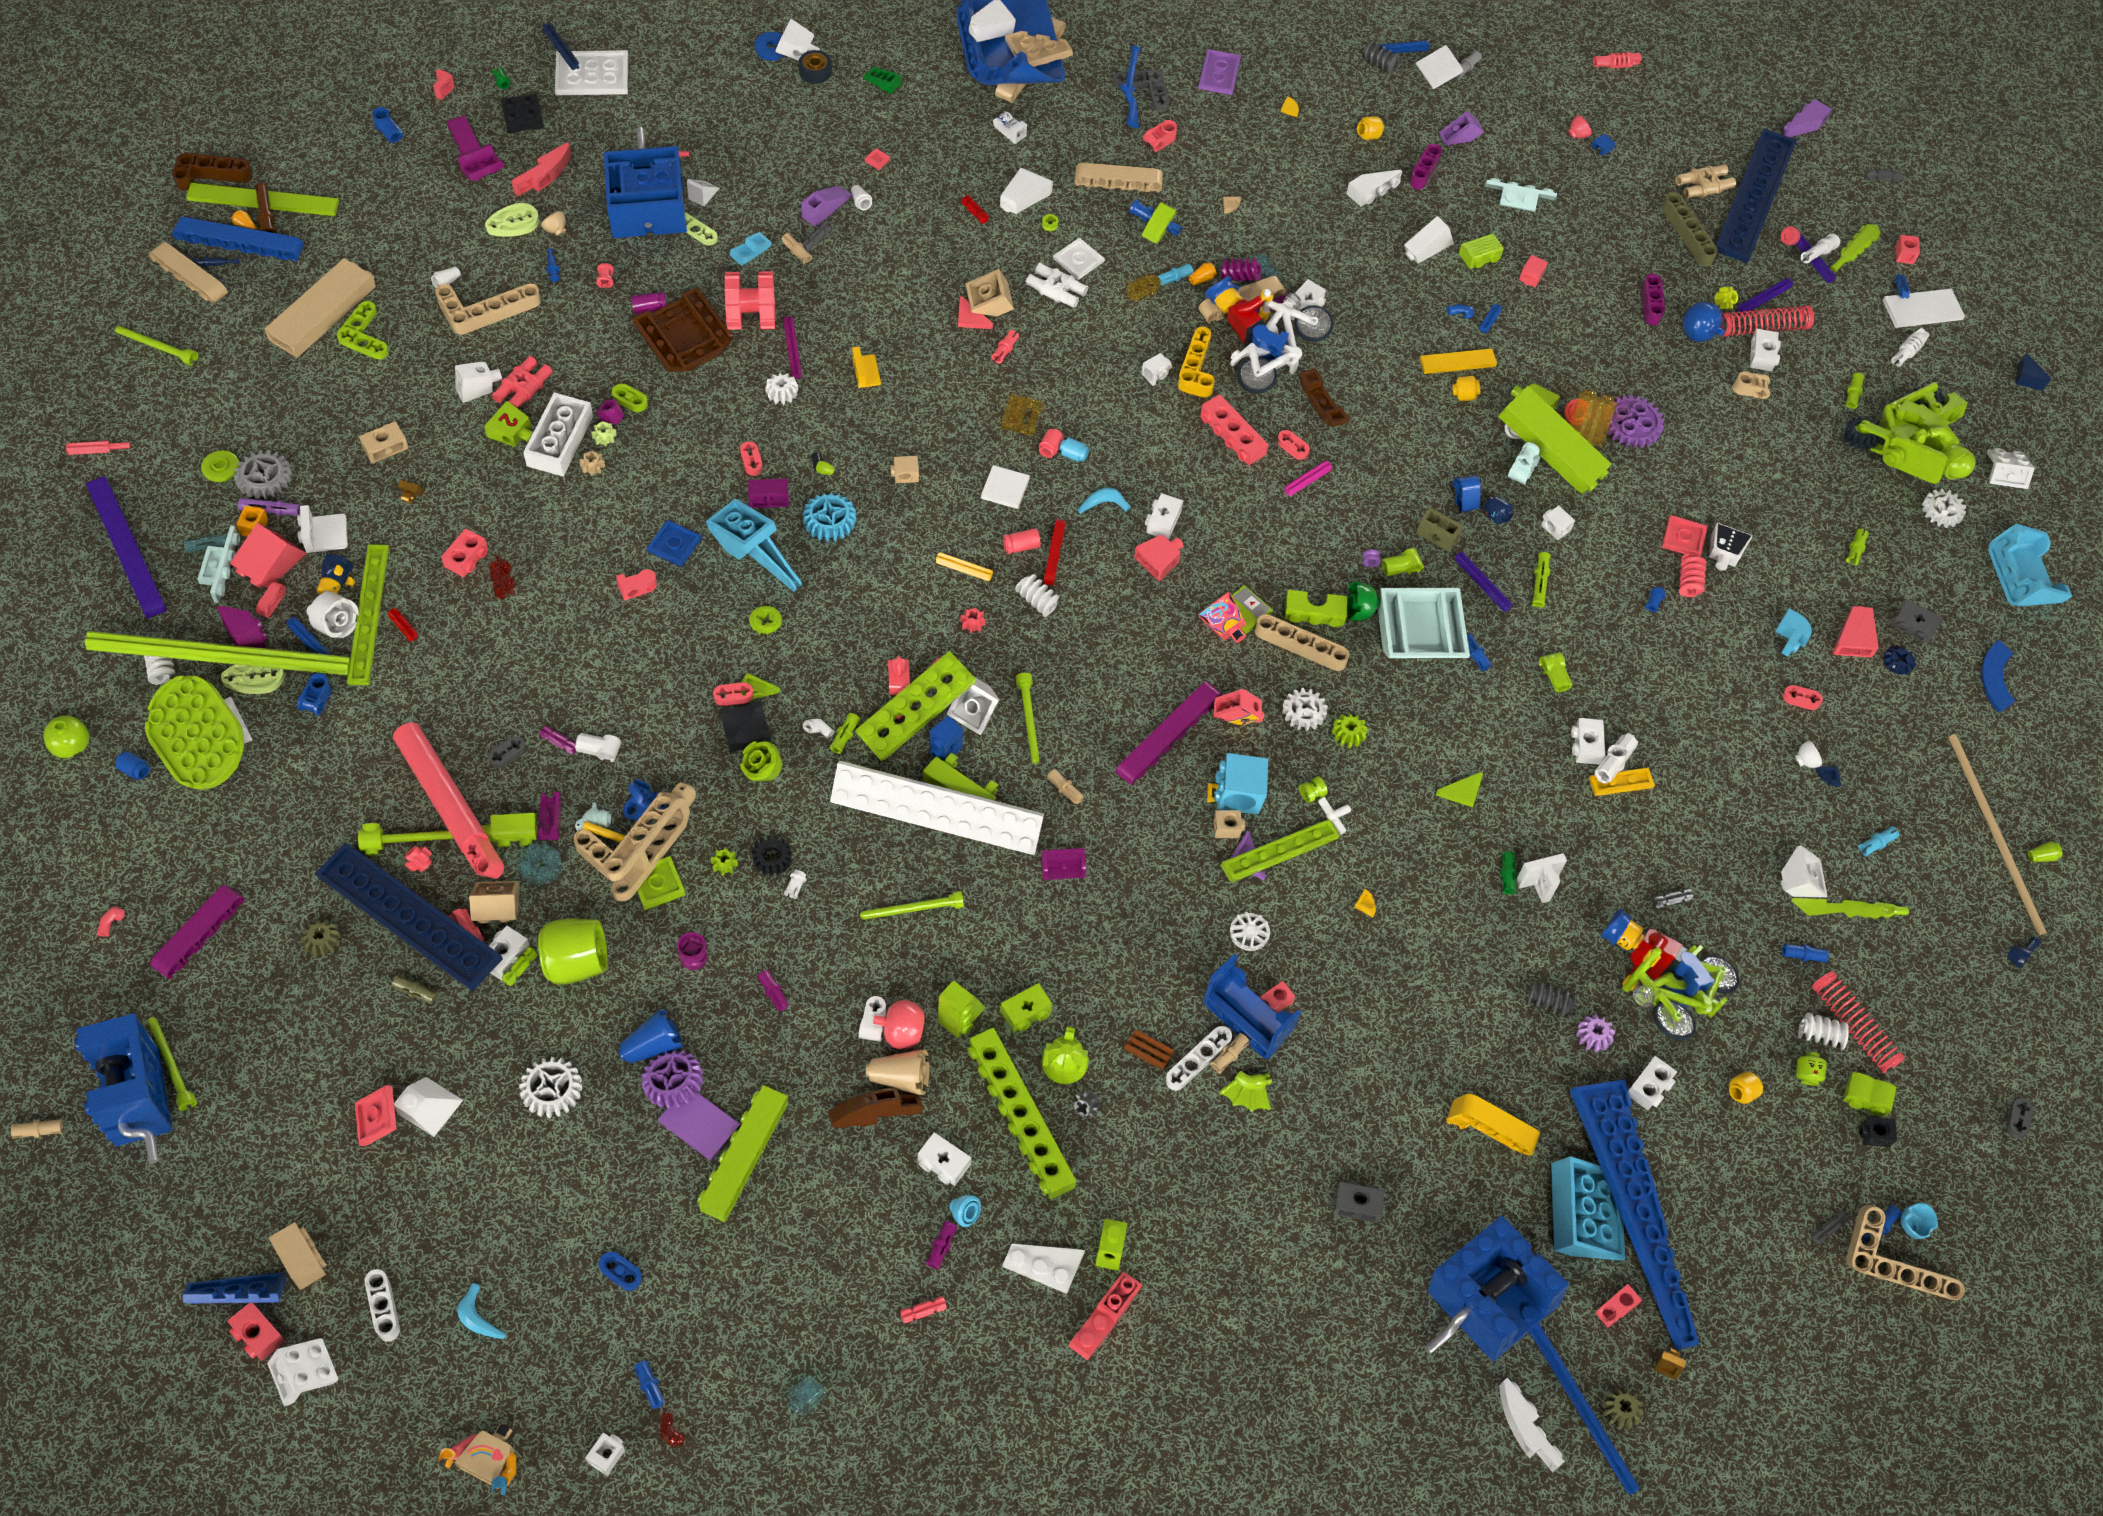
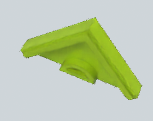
[740,673,781,700]
[1436,772,1483,807]

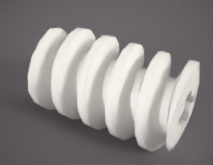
[1015,574,1059,617]
[144,656,175,685]
[1798,1013,1849,1050]

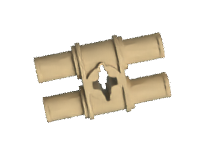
[1675,164,1736,199]

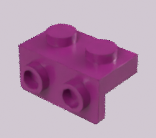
[458,144,504,181]

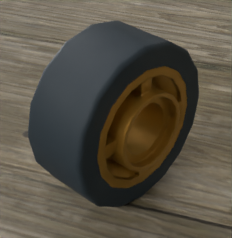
[798,50,832,84]

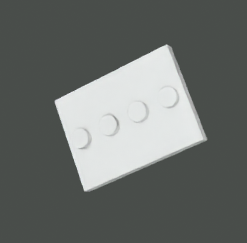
[555,50,628,95]

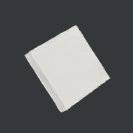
[1416,45,1463,89]
[1053,237,1105,280]
[981,465,1030,509]

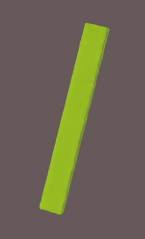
[186,183,339,216]
[347,545,389,685]

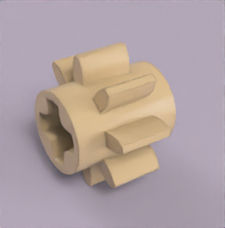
[579,451,605,476]

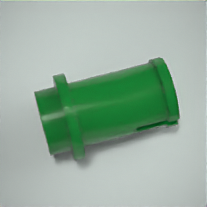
[492,67,510,89]

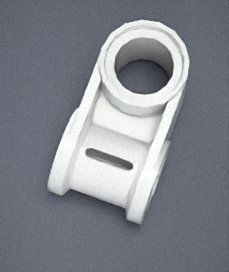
[859,996,886,1042]

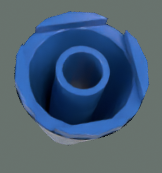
[618,1008,684,1064]

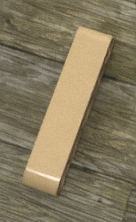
[1075,163,1163,192]
[149,242,228,305]
[1199,276,1286,324]
[1255,614,1349,671]

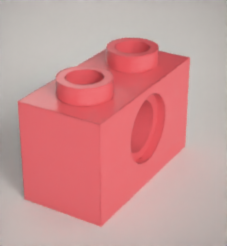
[227,1303,285,1361]

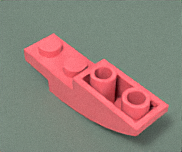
[511,143,571,196]
[1069,1271,1142,1360]

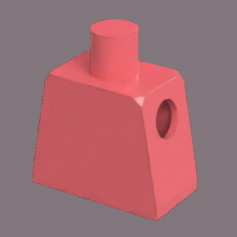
[1134,535,1183,581]

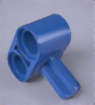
[1451,475,1481,513]

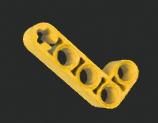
[1178,327,1215,397]
[1446,1094,1540,1156]

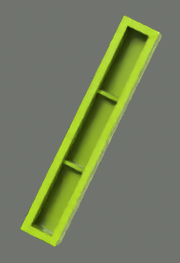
[698,1085,788,1222]

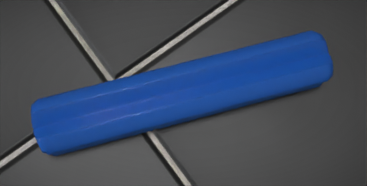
[1380,41,1429,54]
[286,617,330,655]

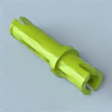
[1532,552,1551,608]

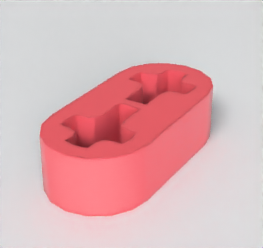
[1277,430,1310,460]
[740,442,762,476]
[256,582,286,618]
[713,682,753,706]
[1783,685,1823,710]

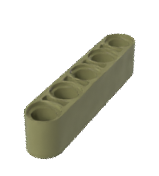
[1662,192,1718,266]

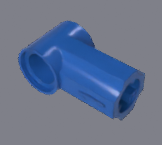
[372,107,403,143]

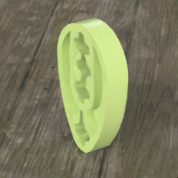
[485,203,539,237]
[221,664,285,694]

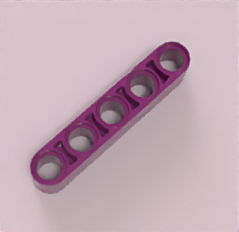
[150,885,245,979]

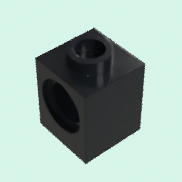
[1859,1117,1897,1147]

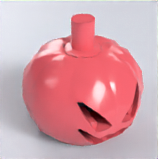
[873,1000,925,1050]

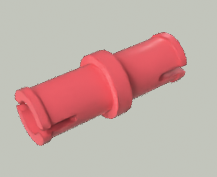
[992,330,1019,363]

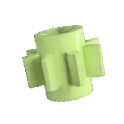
[591,421,617,446]

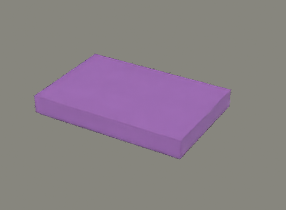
[1198,49,1241,95]
[658,1092,741,1161]

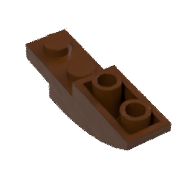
[828,1087,923,1128]

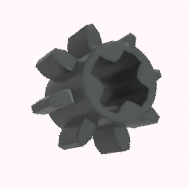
[1072,1089,1101,1119]

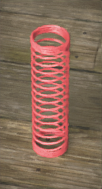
[1721,305,1814,337]
[1812,971,1905,1074]

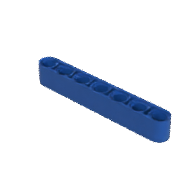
[172,217,304,262]

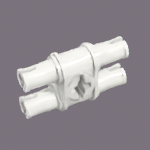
[1026,262,1088,308]

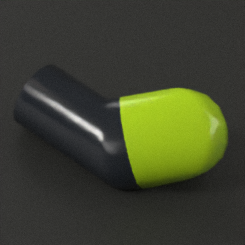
[811,453,835,475]

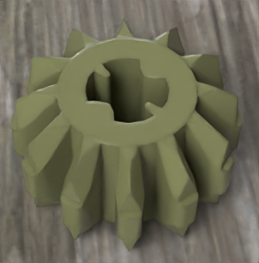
[301,920,341,958]
[1602,1388,1644,1430]

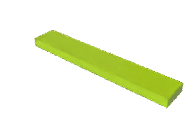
[1221,819,1340,883]

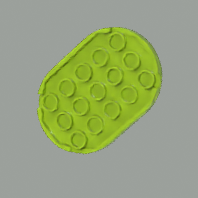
[145,675,244,790]

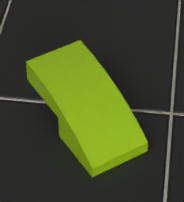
[1142,202,1176,244]

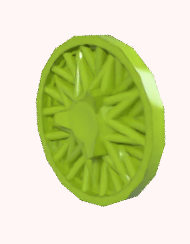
[201,450,240,482]

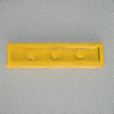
[1420,349,1497,374]

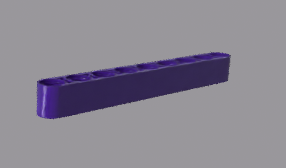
[85,475,167,619]

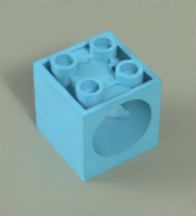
[1214,753,1268,814]

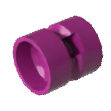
[677,932,708,970]

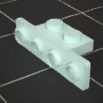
[1484,178,1557,212]
[197,525,241,603]

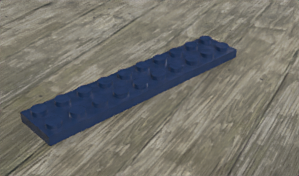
[1716,128,1797,263]
[315,842,503,992]

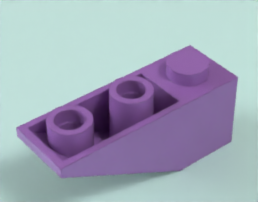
[1783,99,1832,137]
[801,186,852,227]

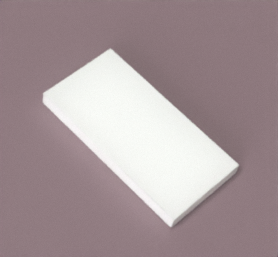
[1883,288,1965,328]

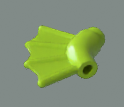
[1219,1071,1272,1112]

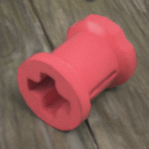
[596,263,614,287]

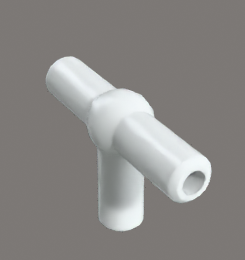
[1318,797,1351,835]

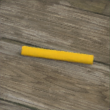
[582,821,637,842]

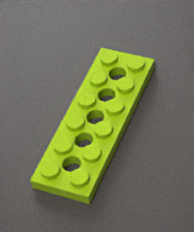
[855,651,977,761]

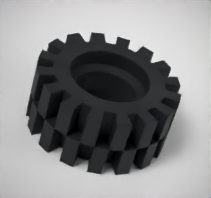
[752,835,792,876]

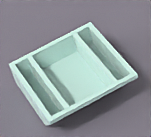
[1378,588,1470,658]

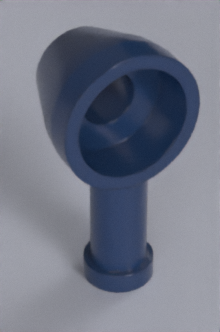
[2007,937,2041,969]

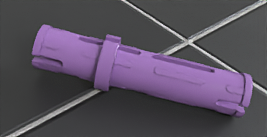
[238,498,302,516]

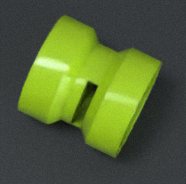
[1299,776,1328,803]

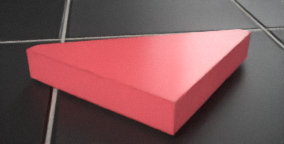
[958,296,993,329]

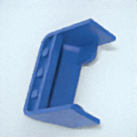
[1204,954,1301,1059]

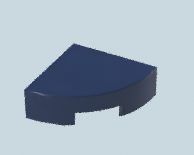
[1816,767,1841,787]

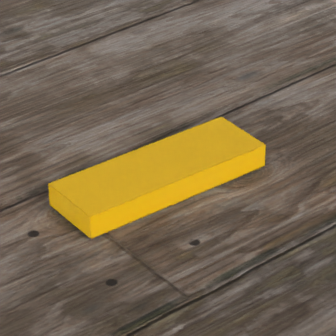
[1589,767,1655,796]

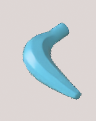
[1078,488,1131,514]
[457,1283,506,1339]

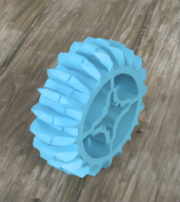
[803,492,856,542]

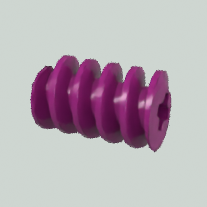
[1221,257,1262,281]

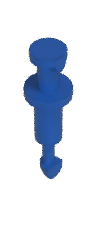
[547,248,560,282]

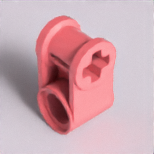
[1143,120,1177,152]

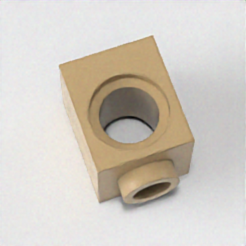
[890,456,919,483]
[1213,810,1245,838]

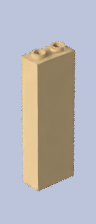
[265,258,376,358]

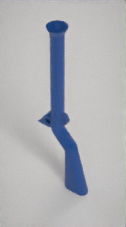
[1120,46,1141,128]

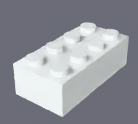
[524,393,593,477]

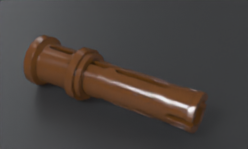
[255,182,277,233]

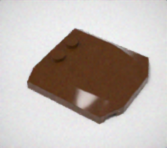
[632,287,733,372]

